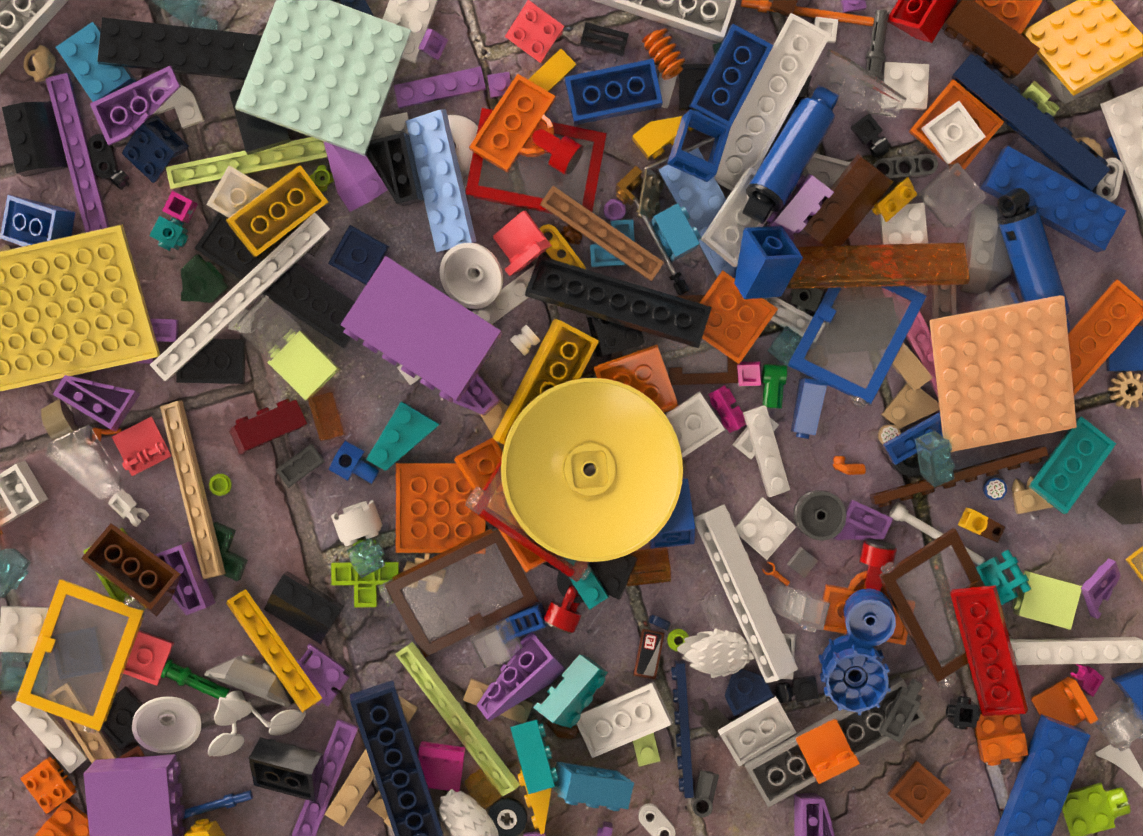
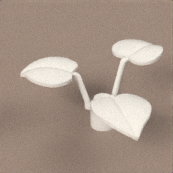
[208,690,306,756]

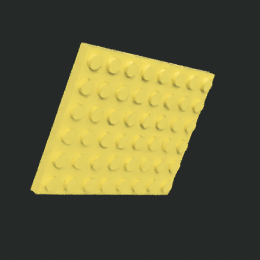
[0,224,160,391]

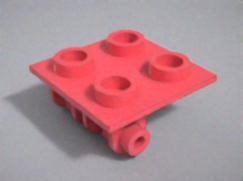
[505,0,565,63]
[112,416,172,476]

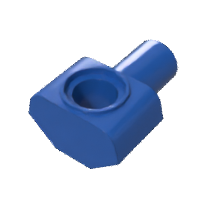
[328,441,379,484]

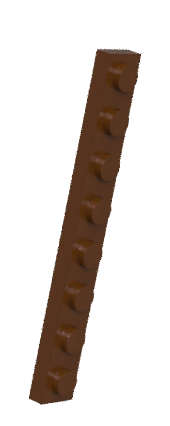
[869,446,1048,507]

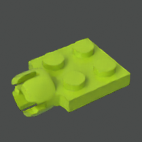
[1062,783,1131,836]

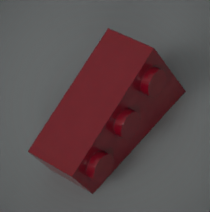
[229,398,307,455]

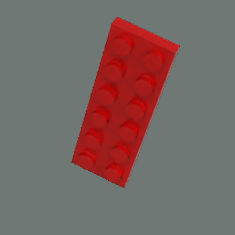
[950,585,1028,716]

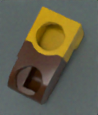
[958,507,1006,543]

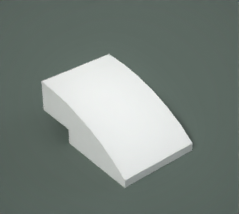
[0,461,48,528]

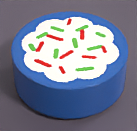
[983,478,1007,500]

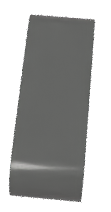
[873,154,938,181]

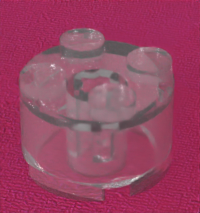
[971,282,1020,312]
[1095,698,1143,751]

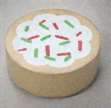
[878,424,901,445]

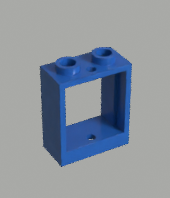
[667,109,730,182]

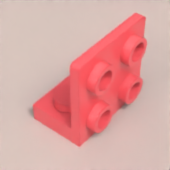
[493,210,552,276]

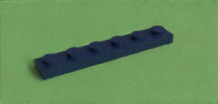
[671,660,694,798]

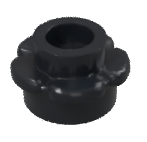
[108,169,130,190]

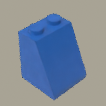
[734,226,803,299]
[649,478,695,549]

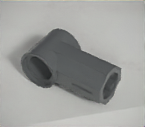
[691,770,719,817]

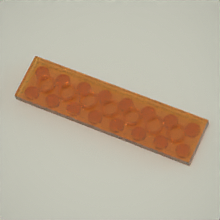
[787,243,970,289]

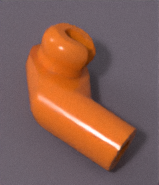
[832,456,866,475]

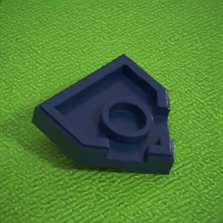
[724,669,774,716]

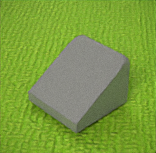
[787,547,818,578]

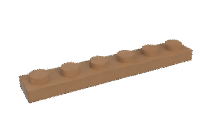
[540,186,664,281]

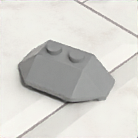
[960,203,1012,294]
[204,654,293,708]

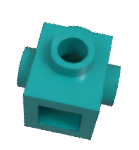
[149,216,188,251]

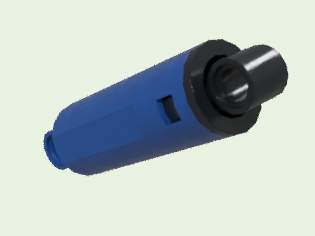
[742,85,839,224]
[997,188,1070,332]

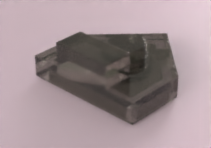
[1096,478,1143,525]

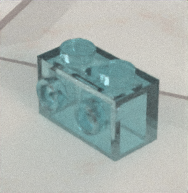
[915,430,955,488]

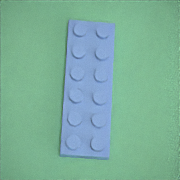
[406,109,477,252]
[658,148,737,278]

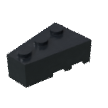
[367,132,424,206]

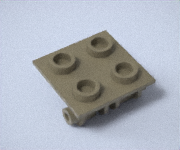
[636,168,664,219]

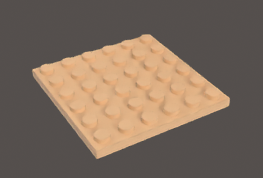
[929,295,1077,453]

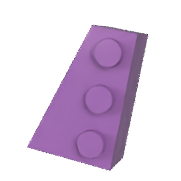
[53,375,140,431]
[156,541,216,615]
[794,793,835,836]

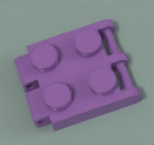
[297,643,349,706]

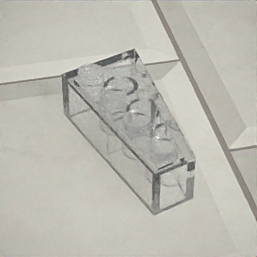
[768,583,830,632]

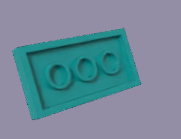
[1028,416,1116,514]

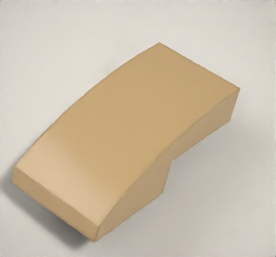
[892,342,933,391]

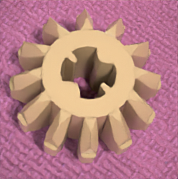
[1108,371,1143,409]

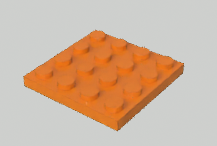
[396,463,486,553]

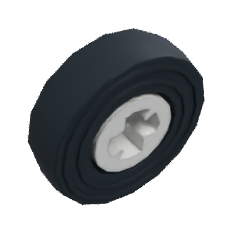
[488,798,527,836]

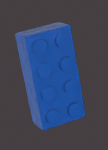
[689,24,774,128]
[565,58,663,126]

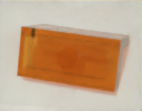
[308,392,345,441]
[627,547,671,586]

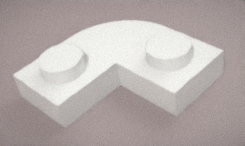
[153,85,205,129]

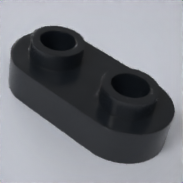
[88,134,118,179]

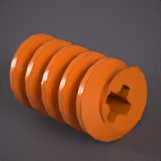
[642,28,685,80]

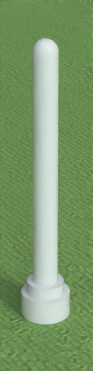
[889,502,985,565]

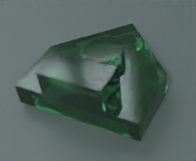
[181,254,228,303]

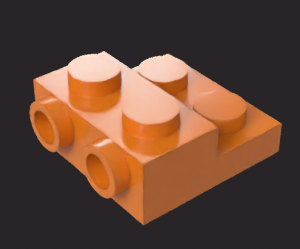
[975,714,1028,766]
[35,799,90,836]

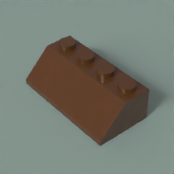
[941,0,1040,79]
[803,154,893,252]
[81,523,181,617]

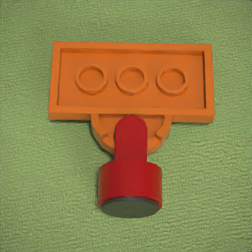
[469,74,583,175]
[817,539,915,645]

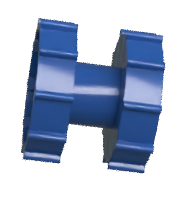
[818,632,891,715]

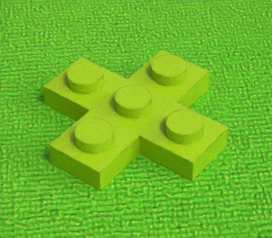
[331,539,399,608]

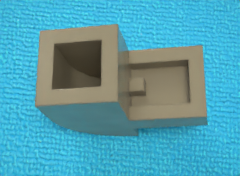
[41,399,88,454]

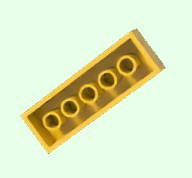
[493,319,599,444]

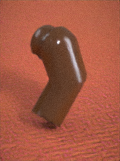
[546,720,580,740]

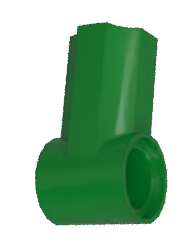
[762,364,787,409]

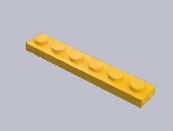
[226,589,322,713]

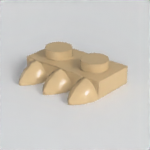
[1012,475,1054,514]

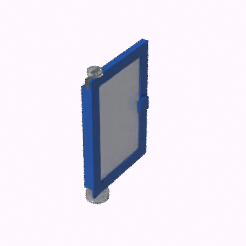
[788,258,929,408]

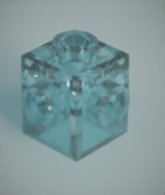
[767,326,802,367]
[347,538,385,578]

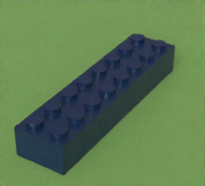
[350,680,444,836]

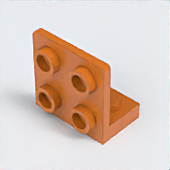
[1031,676,1099,726]
[796,719,860,784]

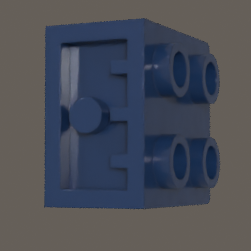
[122,115,189,183]

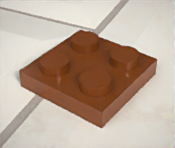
[887,760,951,825]

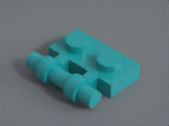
[976,550,1031,606]

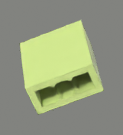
[267,331,340,401]
[1012,571,1082,630]

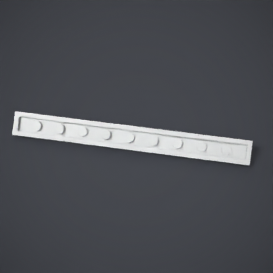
[150,213,331,382]

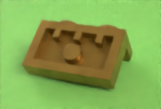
[615,166,642,206]

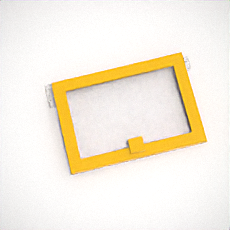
[16,579,146,734]

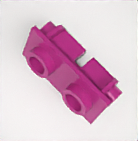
[708,385,746,433]

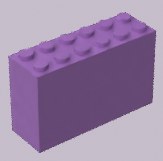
[341,256,503,403]
[84,754,186,836]

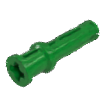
[161,659,230,700]

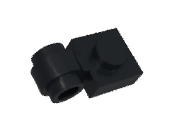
[851,113,891,158]
[774,675,819,703]

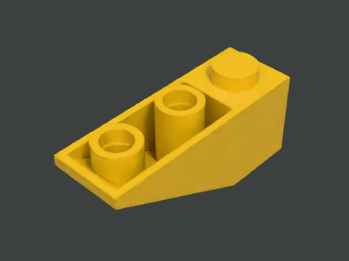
[632,116,694,160]
[517,766,552,834]

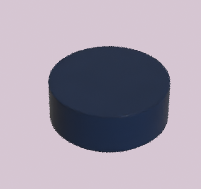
[648,614,671,631]

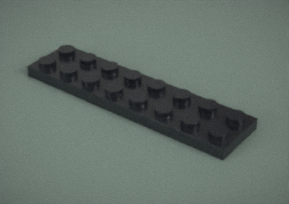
[97,17,262,80]
[194,213,355,349]
[525,255,712,348]

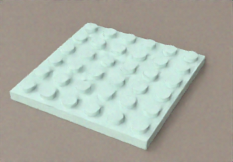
[235,0,411,156]

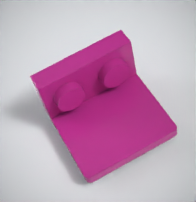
[418,741,466,792]

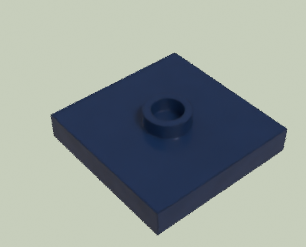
[328,225,389,285]

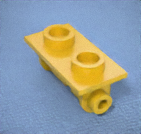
[872,177,917,222]

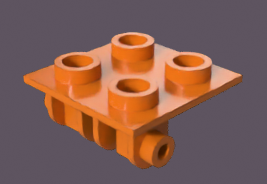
[20,756,77,814]

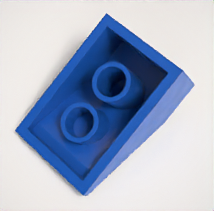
[0,195,76,246]

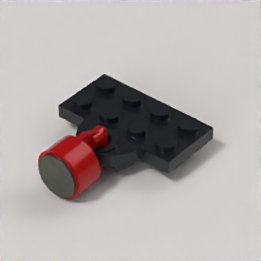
[543,554,638,634]

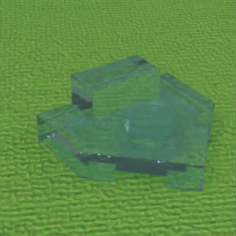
[0,548,31,598]

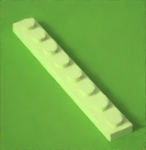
[166,137,328,190]
[395,642,520,797]

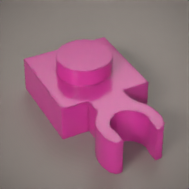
[1070,664,1104,697]

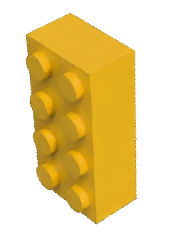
[225,165,328,257]

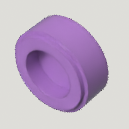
[603,199,626,221]

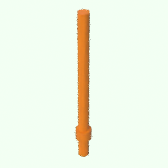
[740,0,874,27]

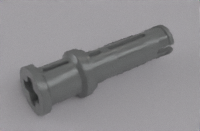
[863,10,889,80]

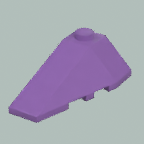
[90,66,181,146]
[323,141,388,212]
[476,632,566,721]

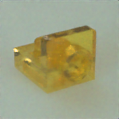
[464,769,502,809]

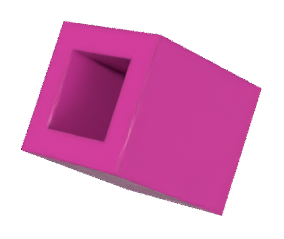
[162,191,198,224]

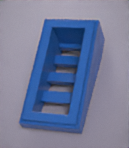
[498,603,548,642]

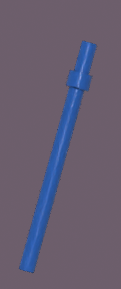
[184,790,253,819]

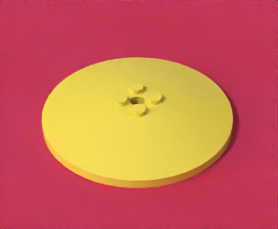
[501,378,683,562]

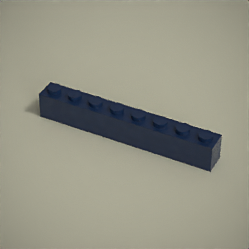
[951,54,1111,191]

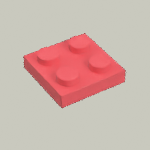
[123,630,174,686]

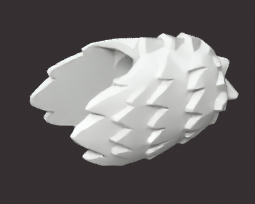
[677,628,754,678]
[439,789,499,836]

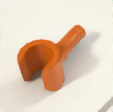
[89,427,122,441]
[762,562,790,586]

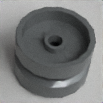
[793,490,847,541]

